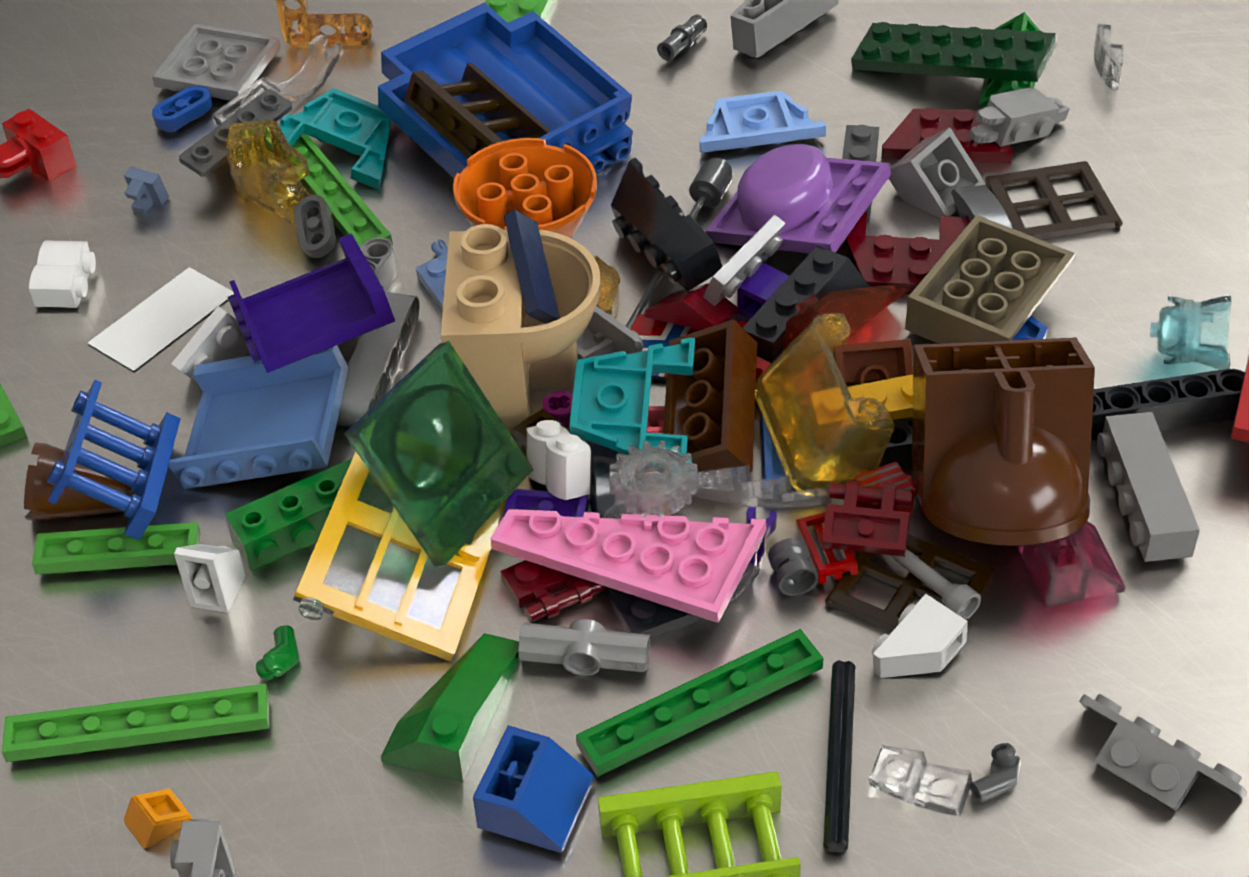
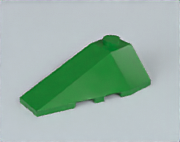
[381,633,519,783]

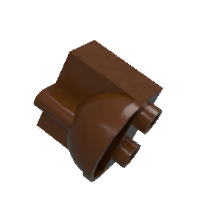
[911,337,1095,546]

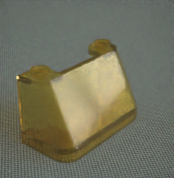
[755,313,895,495]

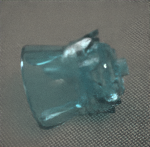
[1150,296,1232,370]

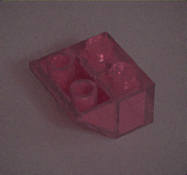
[1016,521,1126,608]

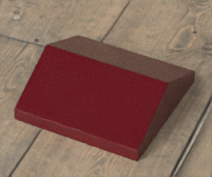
[645,283,739,330]

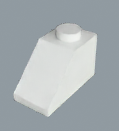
[174,544,245,613]

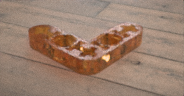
[276,0,373,47]

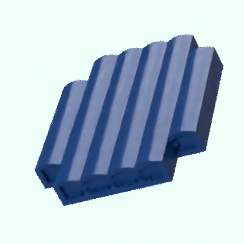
[378,3,633,178]

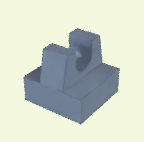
[124,167,169,214]

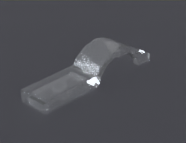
[212,33,344,125]

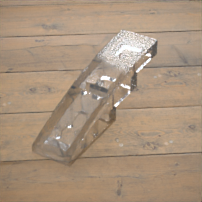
[662,465,832,508]

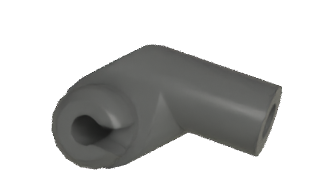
[970,743,1021,804]

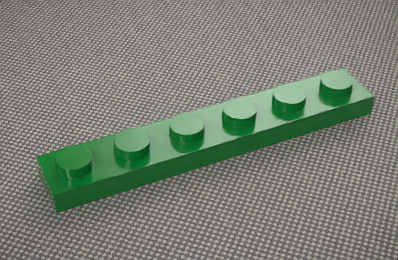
[576,629,824,777]

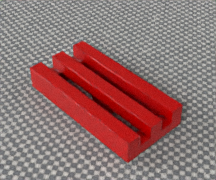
[796,512,859,584]

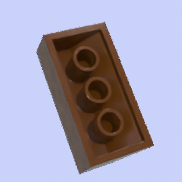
[661,319,757,481]

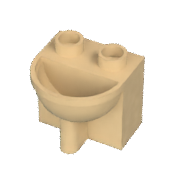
[440,224,601,435]

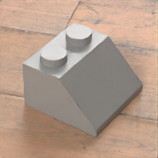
[888,127,986,219]

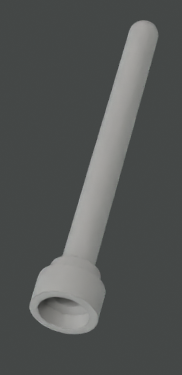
[828,499,981,620]

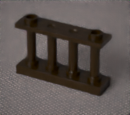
[404,63,551,158]

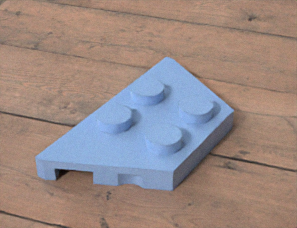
[699,90,826,153]

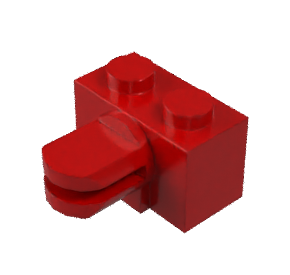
[0,108,76,182]

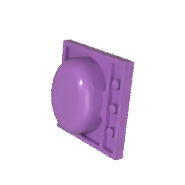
[706,144,891,253]

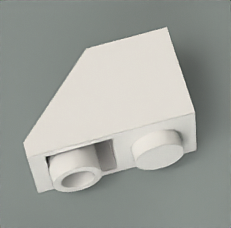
[872,594,968,678]

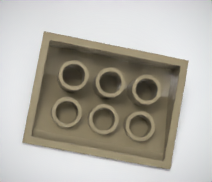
[905,215,1075,343]

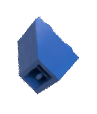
[473,725,594,853]

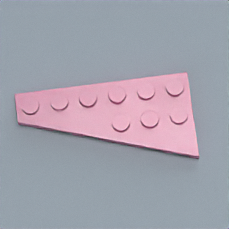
[490,509,766,623]

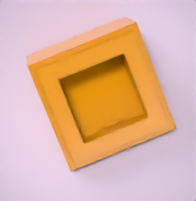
[124,788,192,849]

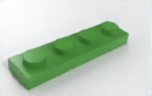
[32,522,201,575]

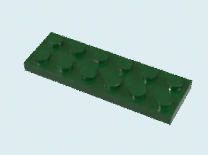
[851,22,1057,82]

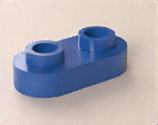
[152,86,212,132]

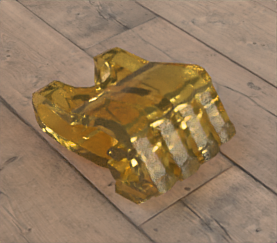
[225,119,311,225]

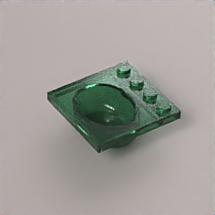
[344,341,533,567]

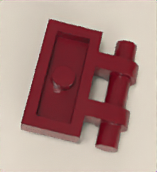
[822,480,913,557]
[500,560,605,623]

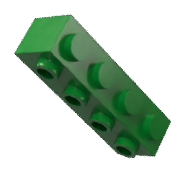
[225,458,395,571]

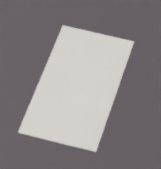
[87,267,234,371]

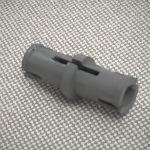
[657,14,707,61]

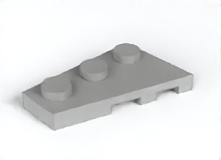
[703,215,786,306]

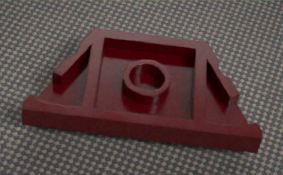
[881,108,1013,164]

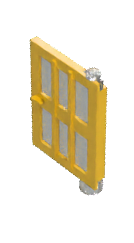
[293,411,515,662]

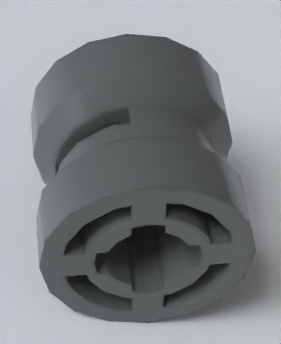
[768,538,819,596]

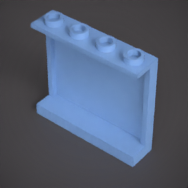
[168,345,349,489]

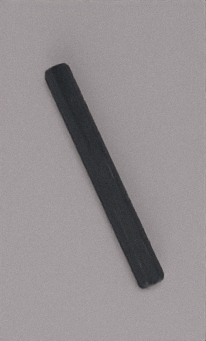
[823,660,856,853]

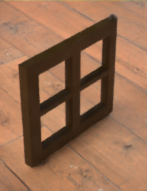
[985,161,1123,240]
[825,534,995,632]

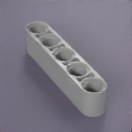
[336,292,420,430]

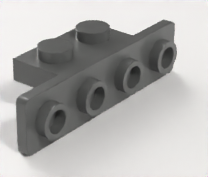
[179,89,292,177]

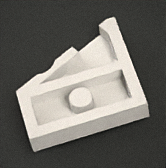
[171,306,250,384]

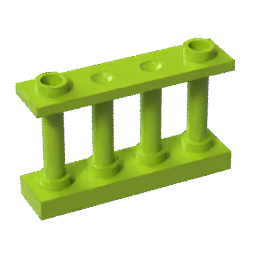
[598,771,801,877]

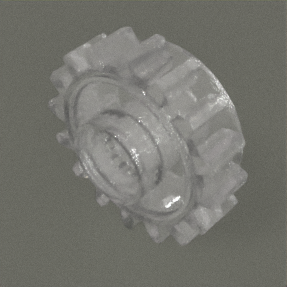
[609,441,698,518]

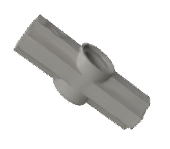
[518,619,650,676]

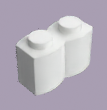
[29,240,96,308]
[527,420,591,500]

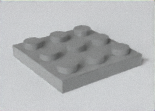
[152,23,280,102]

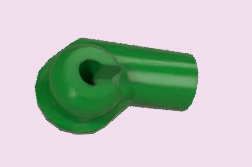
[256,625,299,681]

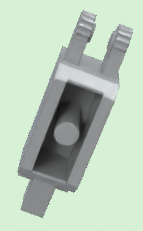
[969,87,1070,146]

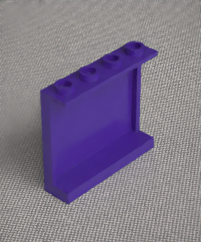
[228,233,395,373]

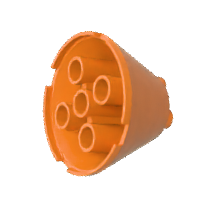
[453,138,597,238]

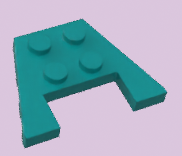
[260,88,391,189]
[569,338,695,474]

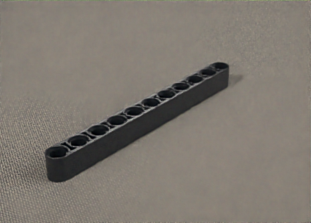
[838,369,1245,478]

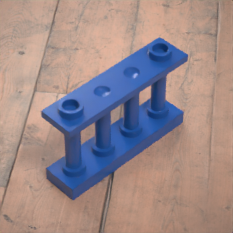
[47,380,181,540]

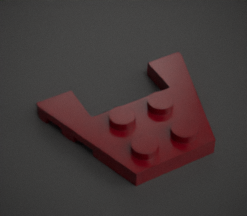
[843,212,970,295]

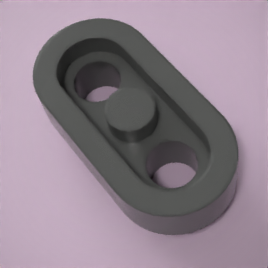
[294,195,336,258]

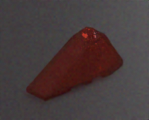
[782,283,910,373]

